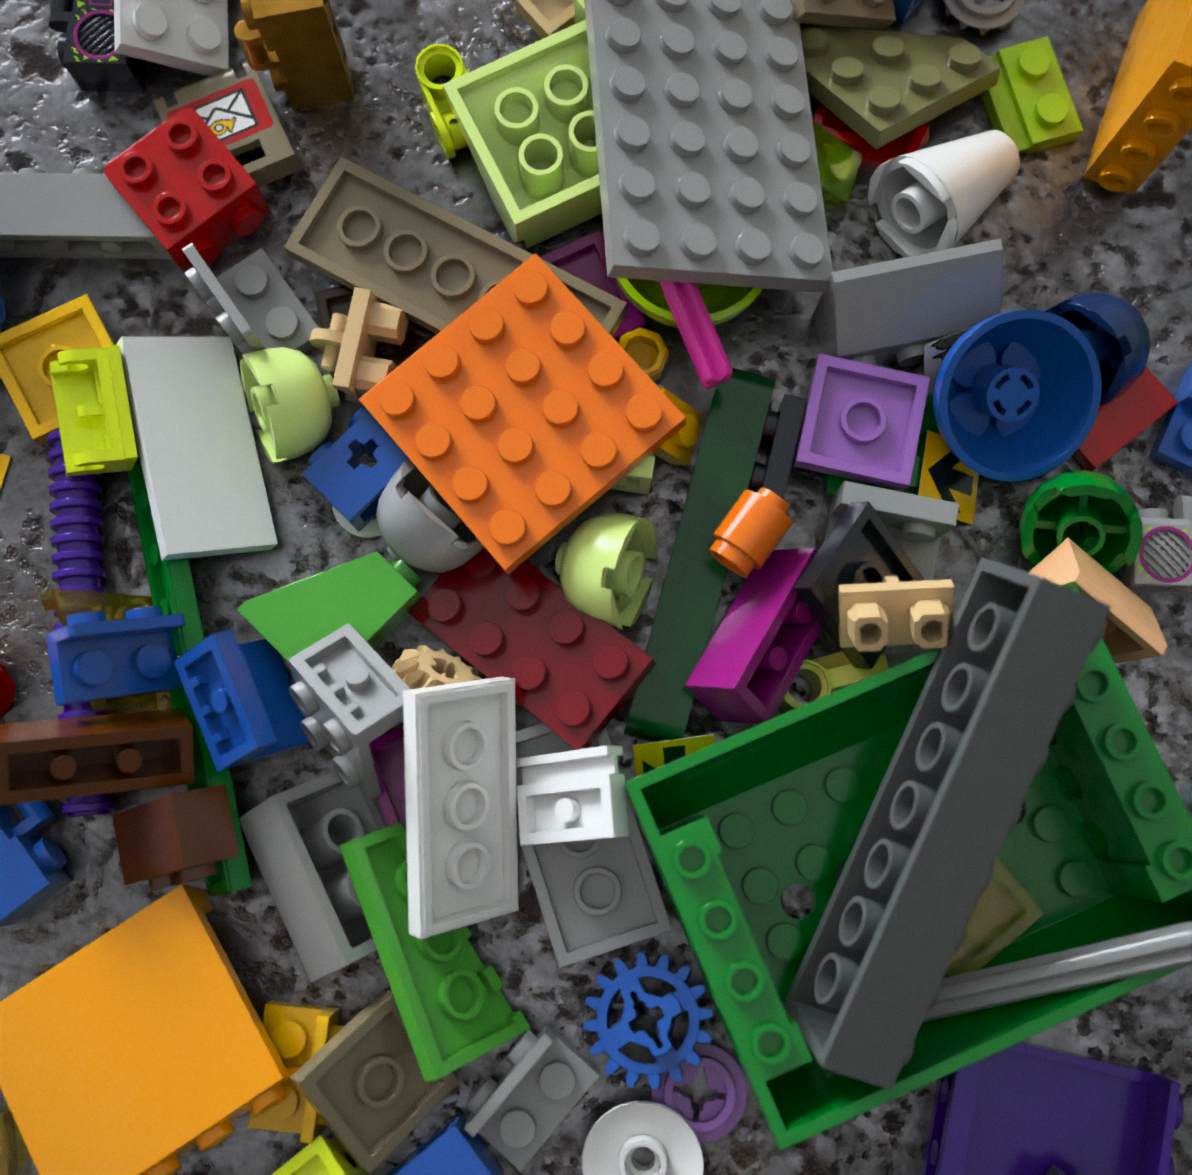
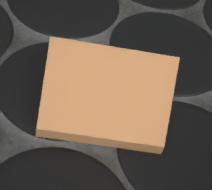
[1029,538,1168,663]

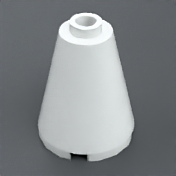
[868,130,1020,258]

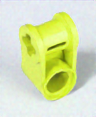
[415,43,468,160]

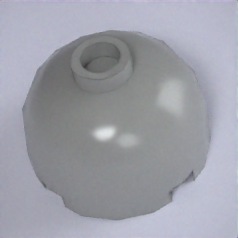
[376,460,484,573]

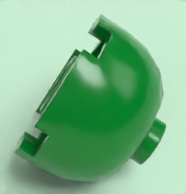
[1019,470,1143,574]

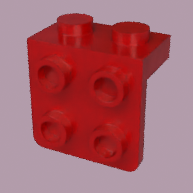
[104,108,272,274]

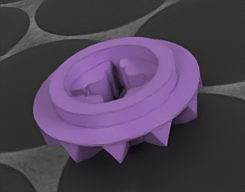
[651,1042,747,1143]

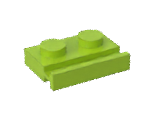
[980,36,1083,154]

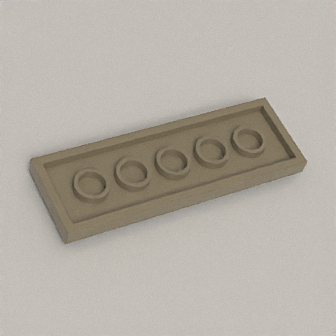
[283,157,628,337]

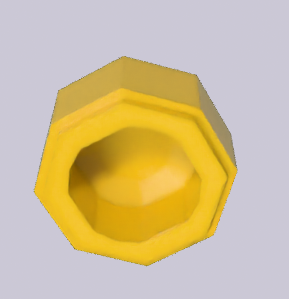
[618,327,669,382]

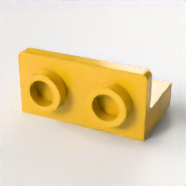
[248,1000,344,1144]

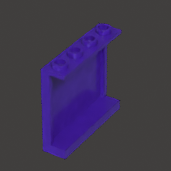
[921,1041,1184,1175]

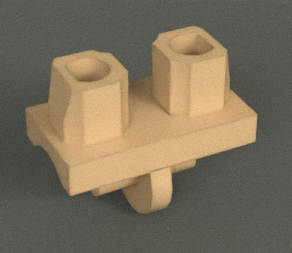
[309,287,409,404]
[838,576,954,652]

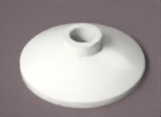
[582,1101,704,1175]

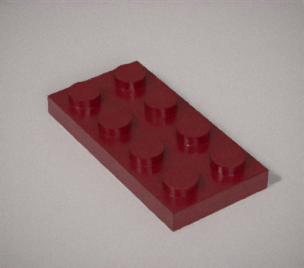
[409,547,656,750]

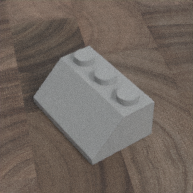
[812,238,1004,367]
[239,771,388,982]

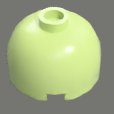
[240,347,340,463]
[555,513,657,629]

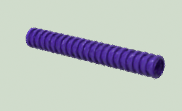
[47,429,117,817]

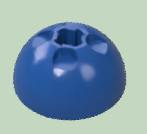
[933,310,1102,482]

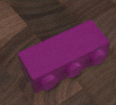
[684,548,823,725]

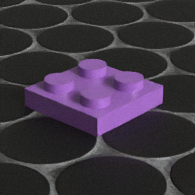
[793,353,931,491]

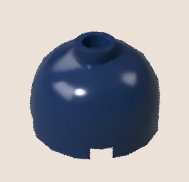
[1045,292,1151,405]

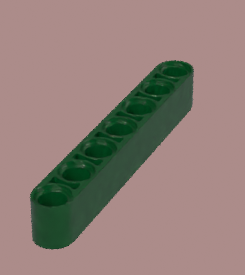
[624,368,776,742]

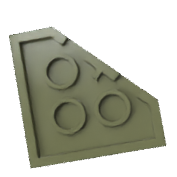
[800,24,1002,149]

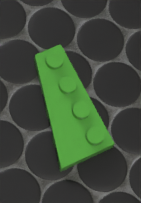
[339,822,531,1082]

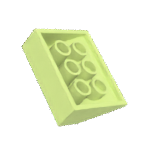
[443,19,602,248]

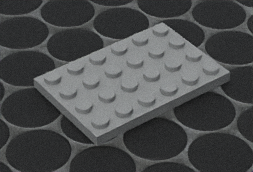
[584,0,833,293]

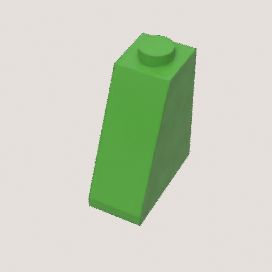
[236,551,422,661]

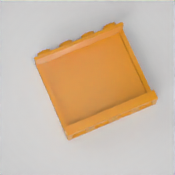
[1083,0,1192,194]
[0,884,299,1175]

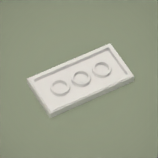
[116,336,278,561]
[403,676,519,939]

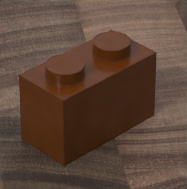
[112,784,239,891]

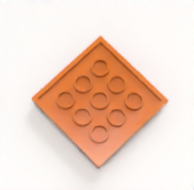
[359,253,686,575]

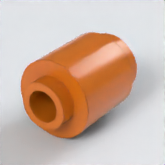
[708,487,793,578]

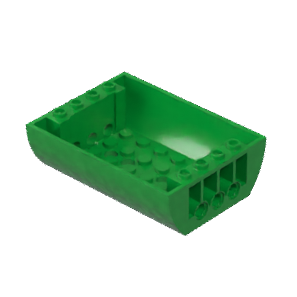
[624,587,1192,1151]

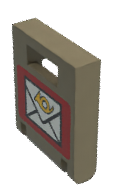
[153,61,302,188]

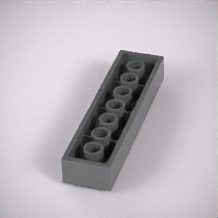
[783,557,1111,1090]

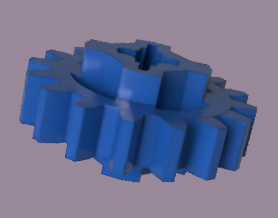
[583,952,714,1090]

